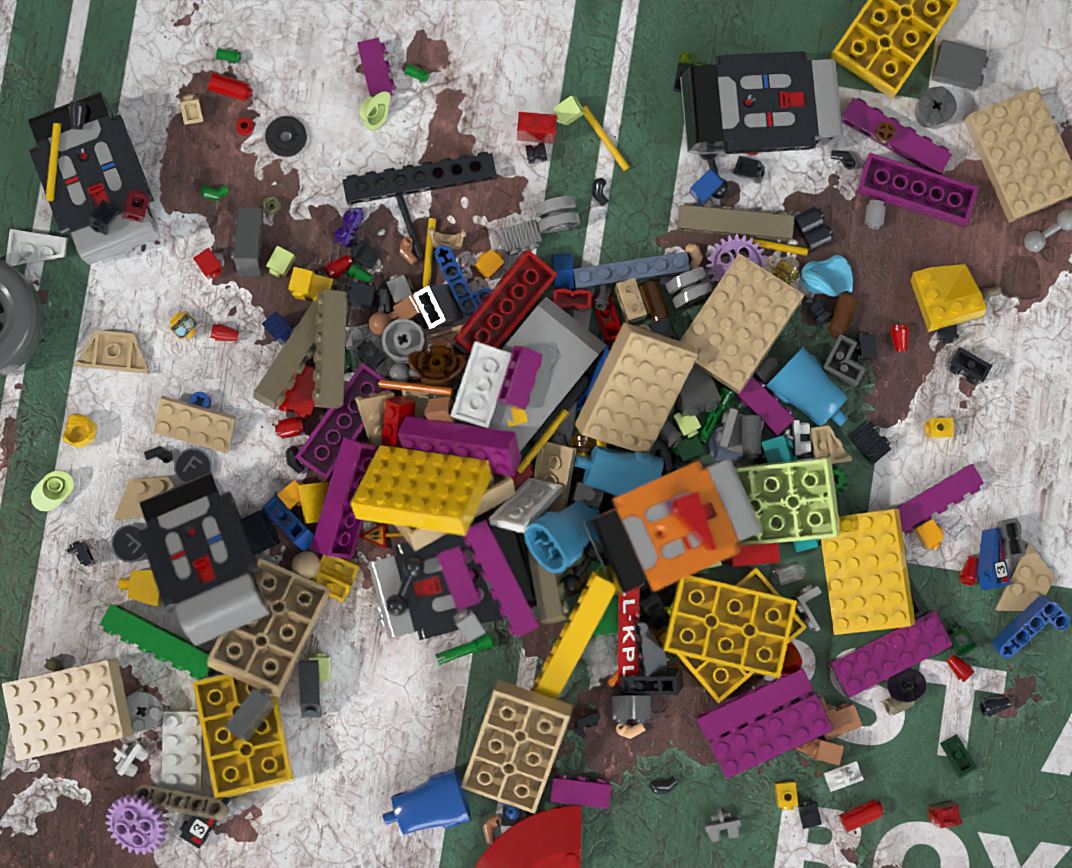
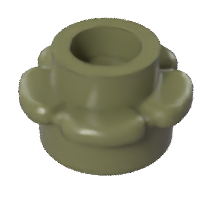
[263,196,281,215]
[44,657,63,672]

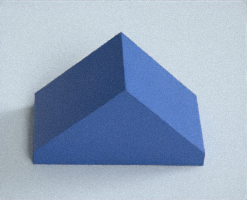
[689,168,724,206]
[553,254,574,292]

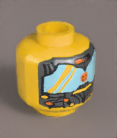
[169,311,198,339]

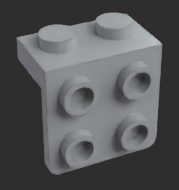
[716,408,764,454]
[792,584,822,631]

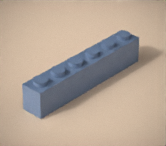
[574,252,690,290]

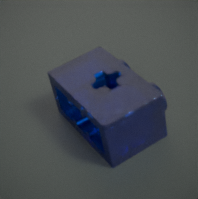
[261,311,293,345]

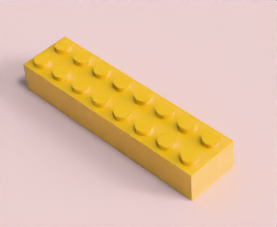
[530,567,619,700]

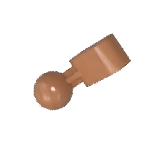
[368,292,422,336]

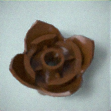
[407,336,466,387]

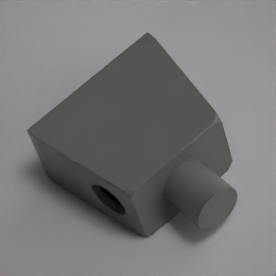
[568,482,608,511]

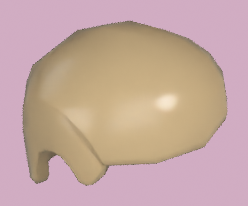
[291,551,321,580]

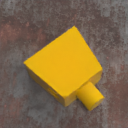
[118,570,161,606]

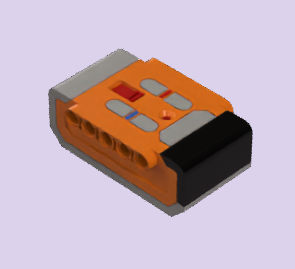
[583,458,763,595]

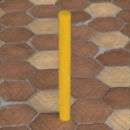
[583,106,630,171]
[45,123,61,201]
[422,218,436,289]
[732,235,808,256]
[517,408,569,474]

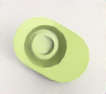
[359,91,391,131]
[31,470,74,511]

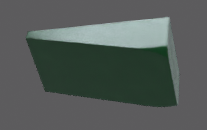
[940,734,977,779]

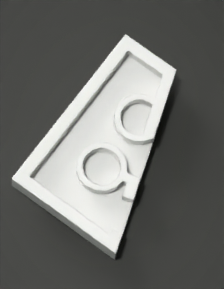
[5,229,68,266]

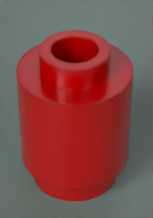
[275,417,304,439]

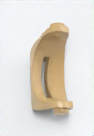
[429,227,466,250]

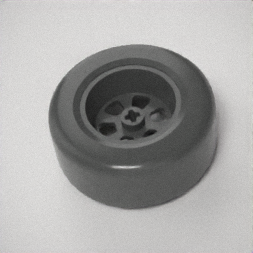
[0,260,44,377]

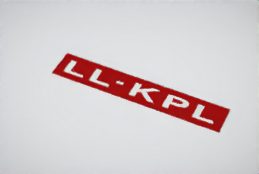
[618,586,640,685]

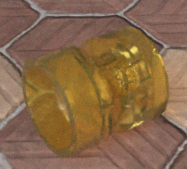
[771,260,801,286]

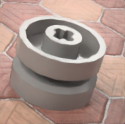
[534,196,580,234]
[665,267,714,309]
[382,319,427,365]

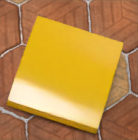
[298,482,330,524]
[311,554,361,603]

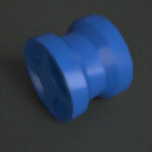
[190,392,211,409]

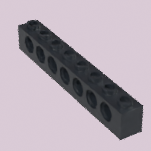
[342,152,497,205]

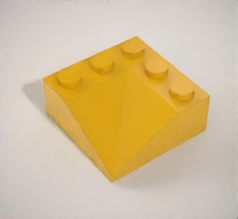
[910,264,987,332]

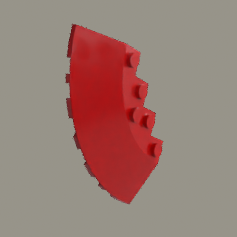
[475,805,581,868]

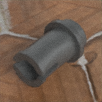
[594,285,611,310]
[376,289,391,313]

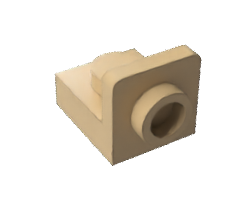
[180,94,203,125]

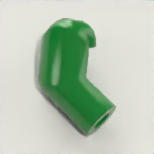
[200,184,230,201]

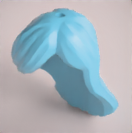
[800,255,853,296]

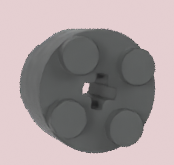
[914,86,957,129]

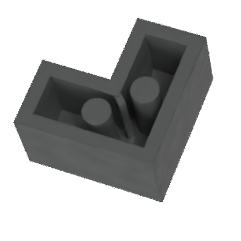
[822,334,866,388]

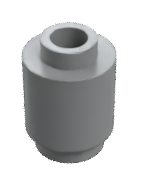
[865,200,886,229]

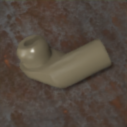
[980,286,1001,307]

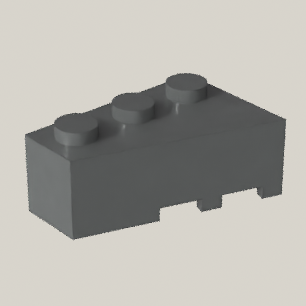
[231,207,264,277]

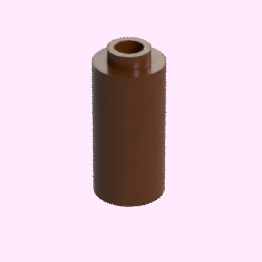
[639,279,669,322]
[828,294,857,338]

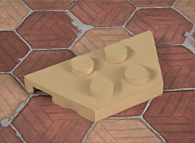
[74,330,149,374]
[355,390,395,446]
[115,476,182,520]
[994,544,1055,611]

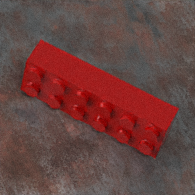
[452,249,558,354]

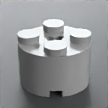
[126,691,164,731]

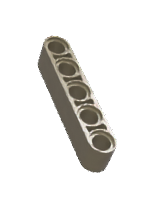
[134,785,229,820]

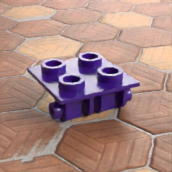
[334,208,364,248]

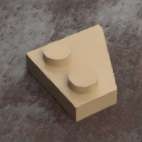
[809,426,852,464]

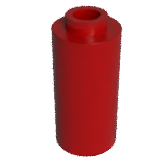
[208,72,253,101]
[838,799,884,833]

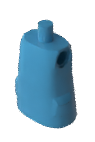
[766,346,848,427]
[575,446,664,497]
[525,500,600,573]

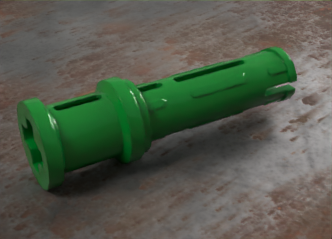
[698,386,735,444]
[435,632,495,665]

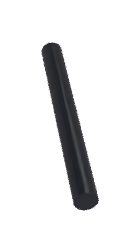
[395,193,425,260]

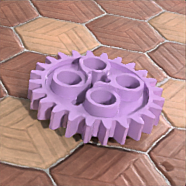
[706,234,768,288]
[106,794,168,855]

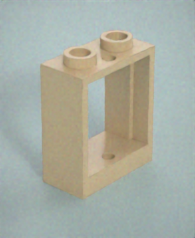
[614,278,647,325]

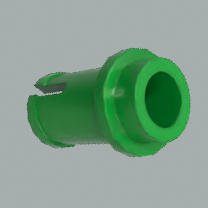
[216,47,241,64]
[404,63,430,83]
[348,264,374,283]

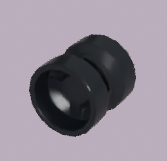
[525,142,547,164]
[806,299,833,325]

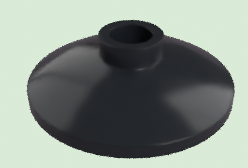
[887,668,927,703]

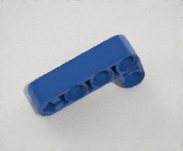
[435,245,491,316]
[992,595,1070,658]

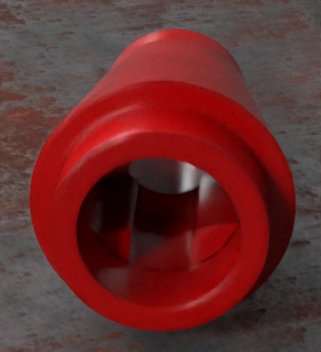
[323,255,353,279]
[210,322,239,342]
[890,324,909,352]
[959,556,979,586]
[946,654,974,682]

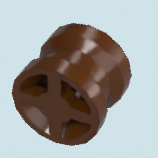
[874,122,896,144]
[572,434,592,452]

